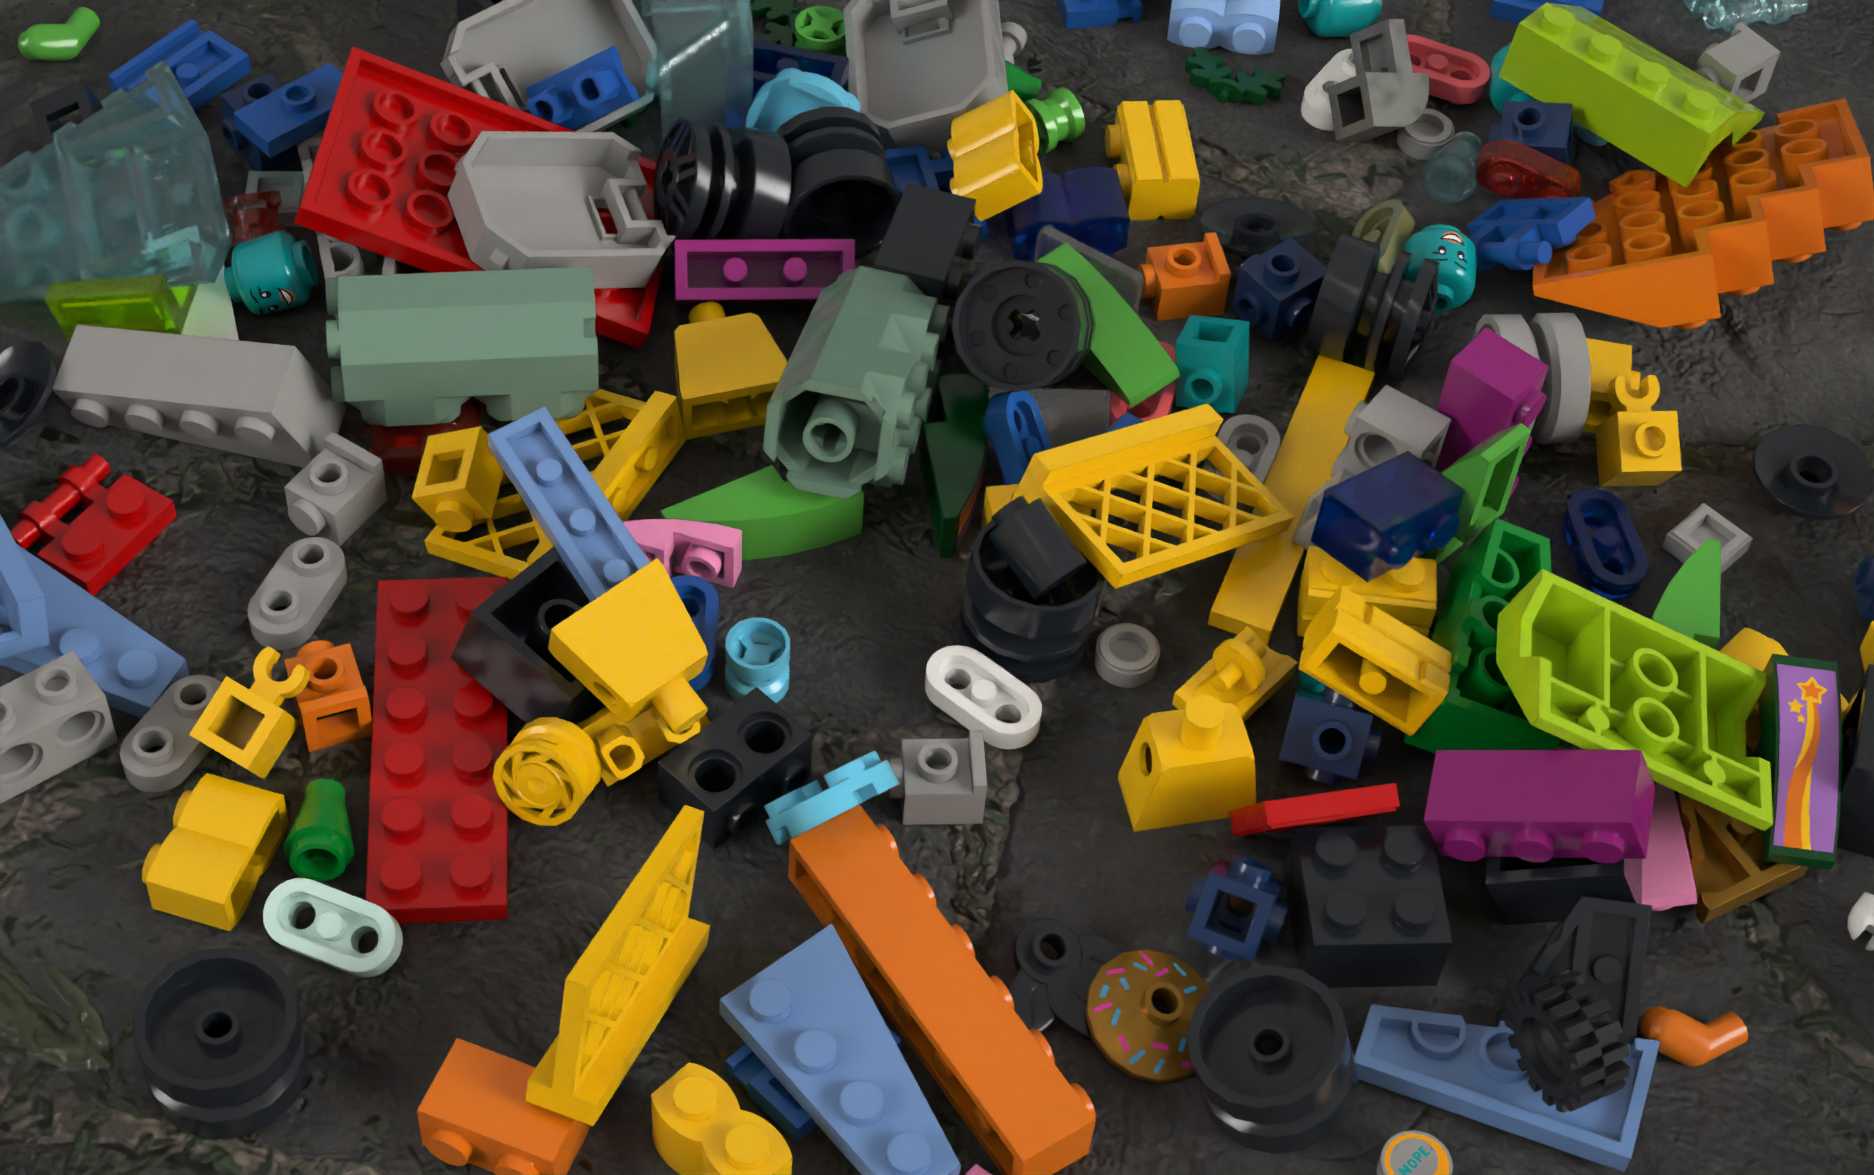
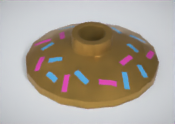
[1085,949,1210,1084]

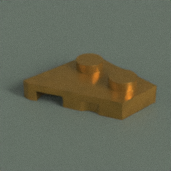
[1674,791,1808,925]

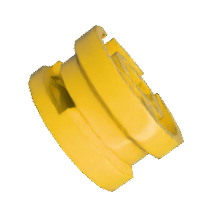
[493,717,603,826]

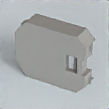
[440,0,661,132]
[843,0,1008,151]
[447,131,676,289]

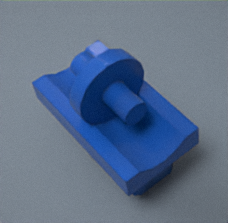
[524,46,640,130]

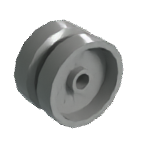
[1472,312,1591,444]

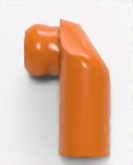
[1639,1006,1748,1067]

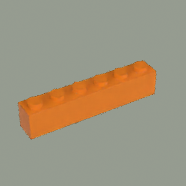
[788,804,1096,1175]

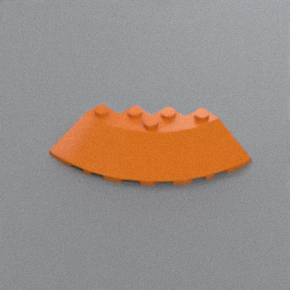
[1532,98,1874,329]

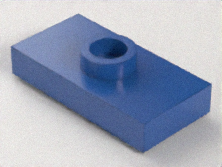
[233,62,343,158]

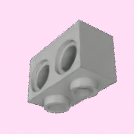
[1331,385,1451,536]
[0,650,118,804]

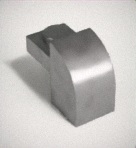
[1327,19,1429,141]

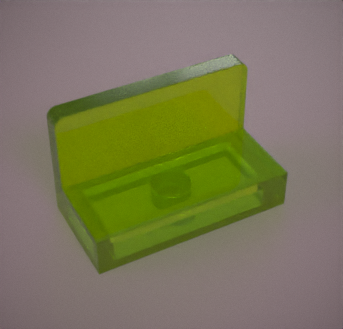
[44,275,198,342]

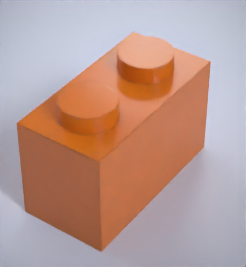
[417,1038,591,1175]

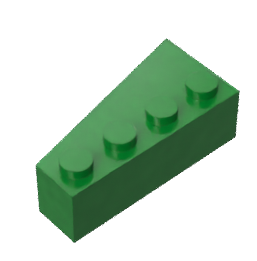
[1403,518,1560,754]

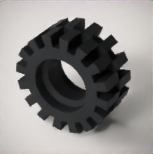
[1504,969,1630,1113]

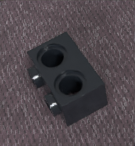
[658,687,813,849]

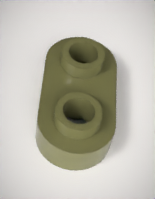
[1351,199,1415,275]

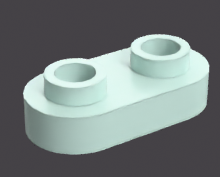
[263,878,403,977]

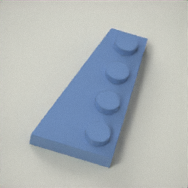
[0,544,189,718]
[719,924,961,1175]
[1354,1004,1660,1172]

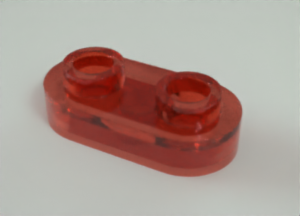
[1475,140,1582,199]

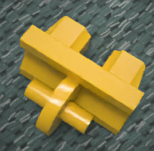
[1172,626,1298,723]
[576,706,710,787]

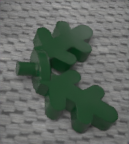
[741,0,800,64]
[1185,47,1286,105]

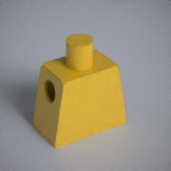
[674,301,788,440]
[548,558,708,734]
[1118,694,1256,832]

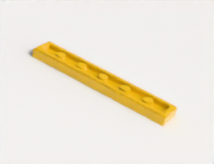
[1208,355,1375,645]

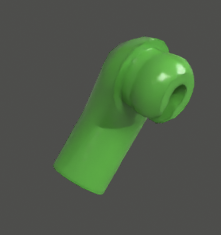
[18,7,100,62]

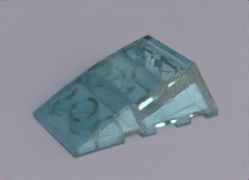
[0,61,232,304]

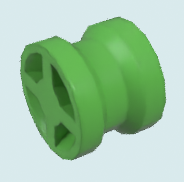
[794,6,847,72]
[1023,87,1085,155]

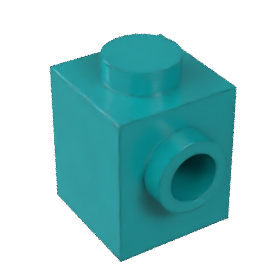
[1175,315,1249,414]

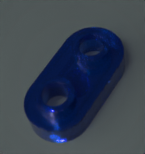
[1562,489,1648,600]

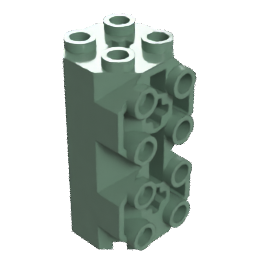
[326,266,599,427]
[763,266,950,499]

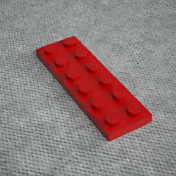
[366,577,509,924]

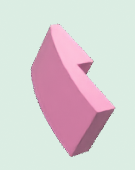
[623,519,742,588]
[1642,784,1697,911]

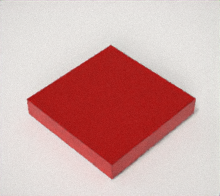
[1229,783,1400,837]

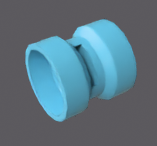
[725,617,790,703]

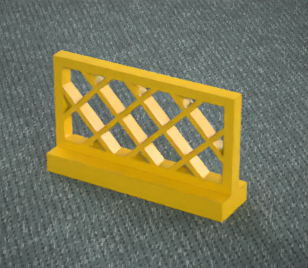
[424,389,686,580]
[1011,403,1295,589]
[525,805,711,1126]

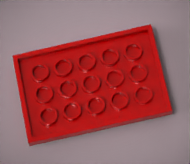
[294,46,664,349]

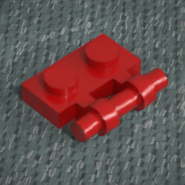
[9,454,177,596]

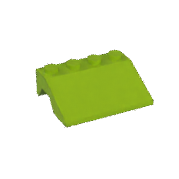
[1498,2,1765,188]
[1496,569,1773,831]

